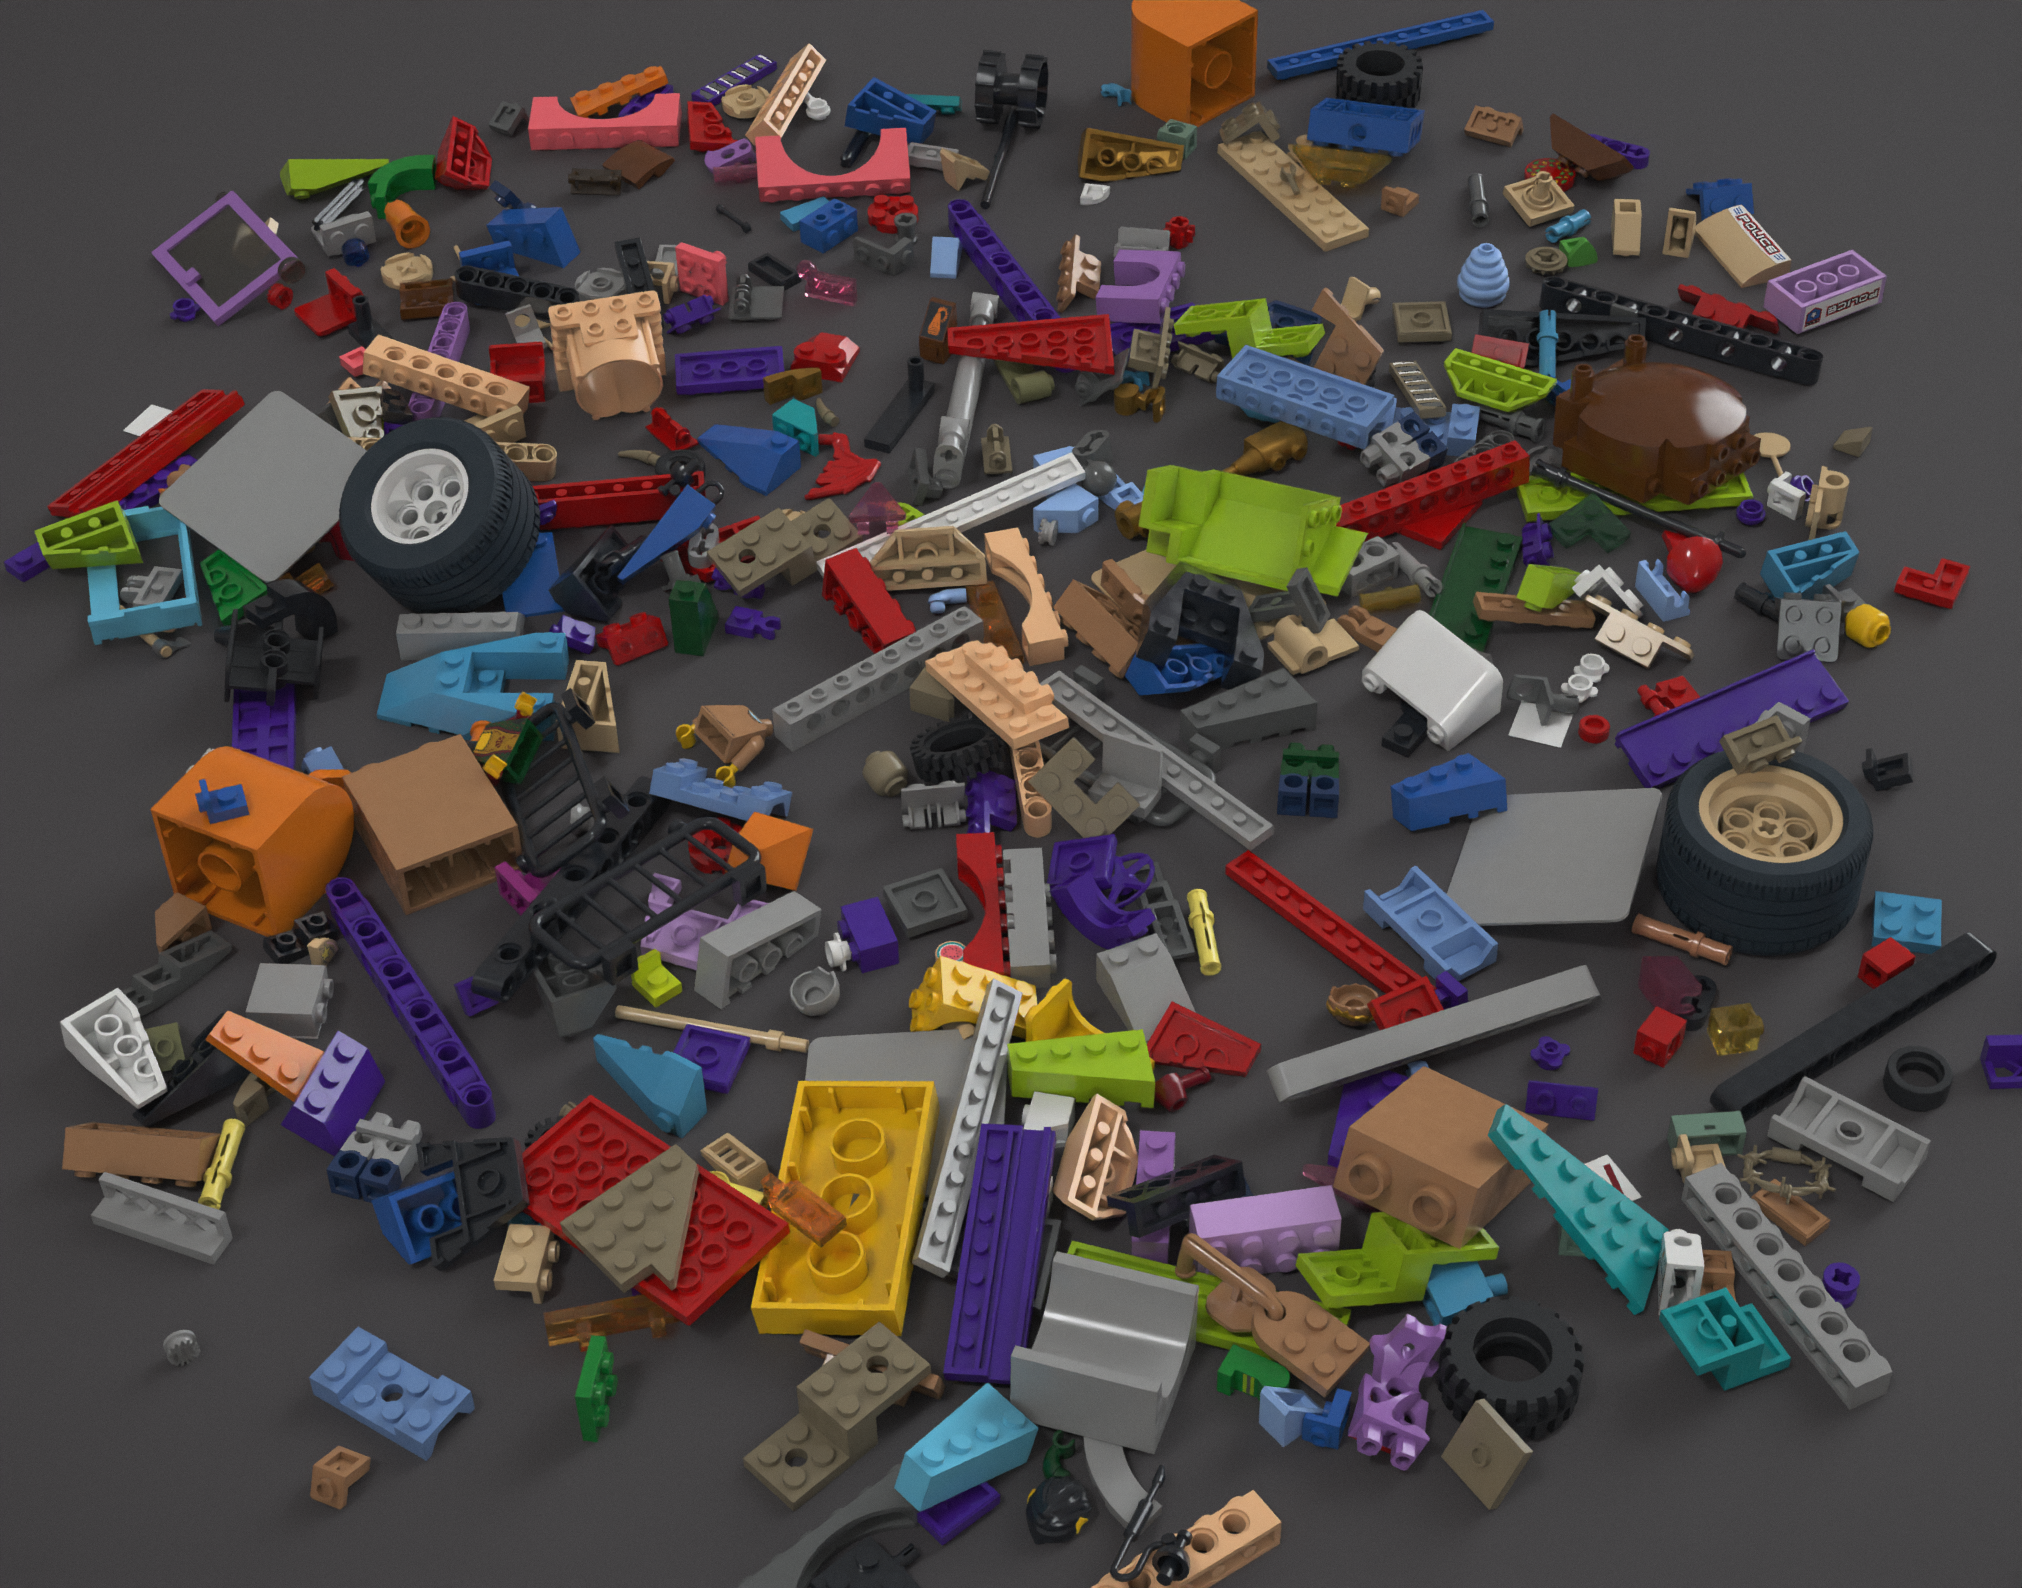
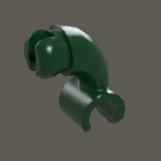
[1042,1430,1075,1479]

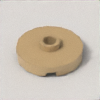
[721,84,769,118]

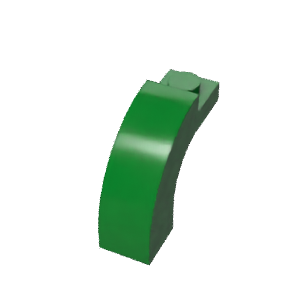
[368,155,437,219]

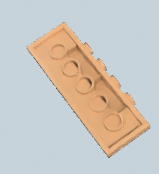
[925,640,1069,750]

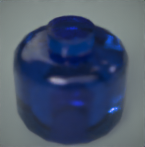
[341,238,370,267]

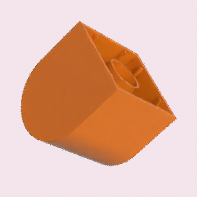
[1131,0,1258,127]
[150,746,354,937]

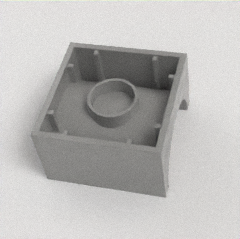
[1010,1251,1199,1454]

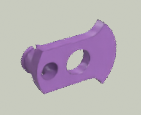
[704,138,756,175]

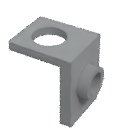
[506,304,547,348]

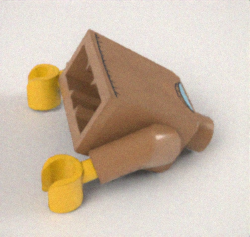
[676,705,773,788]

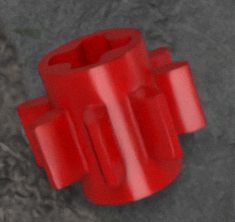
[1163,216,1195,249]

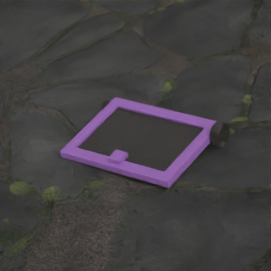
[151,190,305,326]

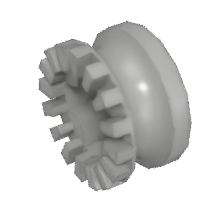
[1038,518,1058,546]
[163,1330,200,1366]

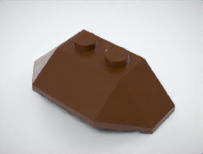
[1550,113,1634,181]

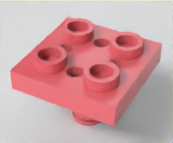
[675,242,729,306]

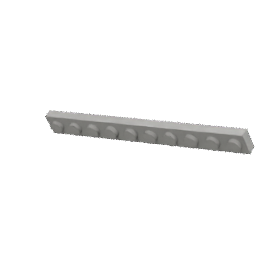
[1039,671,1274,851]
[912,978,1023,1278]

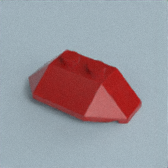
[435,116,492,190]

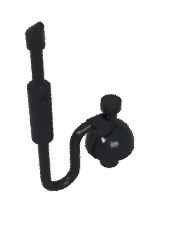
[657,459,724,505]
[1110,1465,1193,1586]

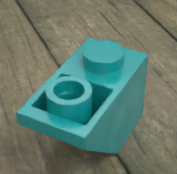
[772,398,819,457]

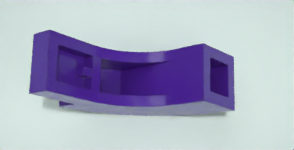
[1049,871,1156,950]

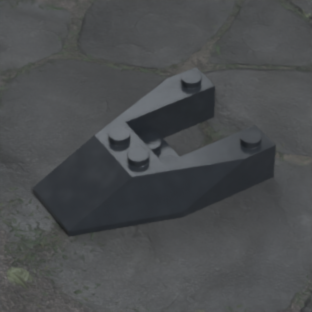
[1136,561,1264,690]

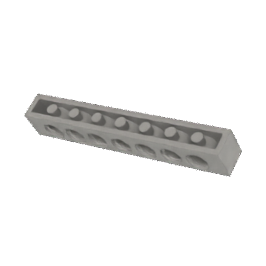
[772,606,984,752]
[1681,1163,1893,1410]

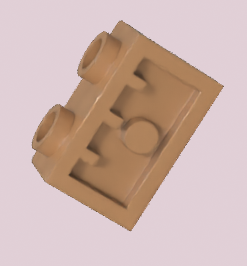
[1464,105,1524,147]

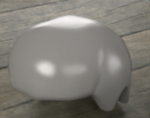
[789,966,840,1016]

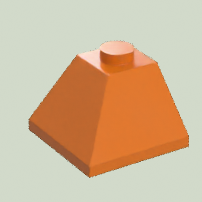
[725,812,814,891]

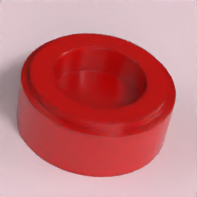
[1578,715,1610,744]

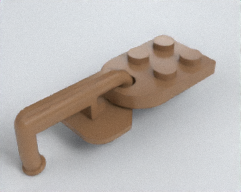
[1175,1233,1370,1398]

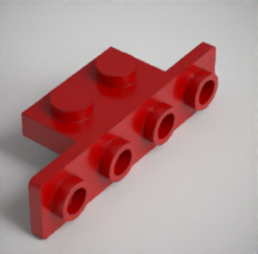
[1677,284,1779,334]

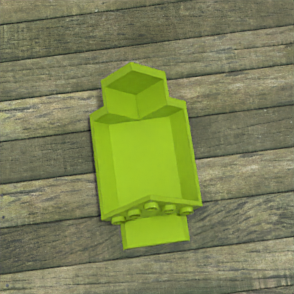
[1139,465,1368,597]

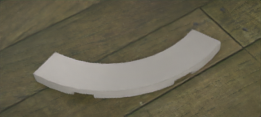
[1084,1437,1162,1535]

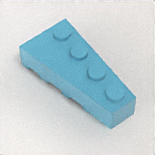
[894,1383,1038,1512]

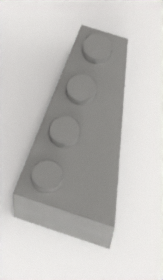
[1003,848,1057,988]

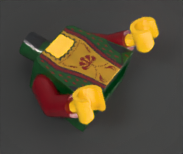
[467,692,544,787]

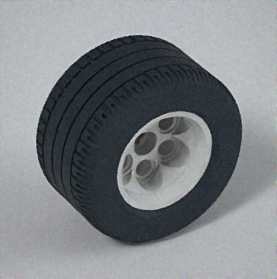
[339,417,540,614]

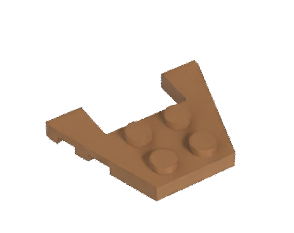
[1287,287,1384,385]

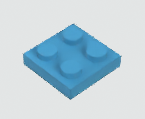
[1871,891,1942,954]

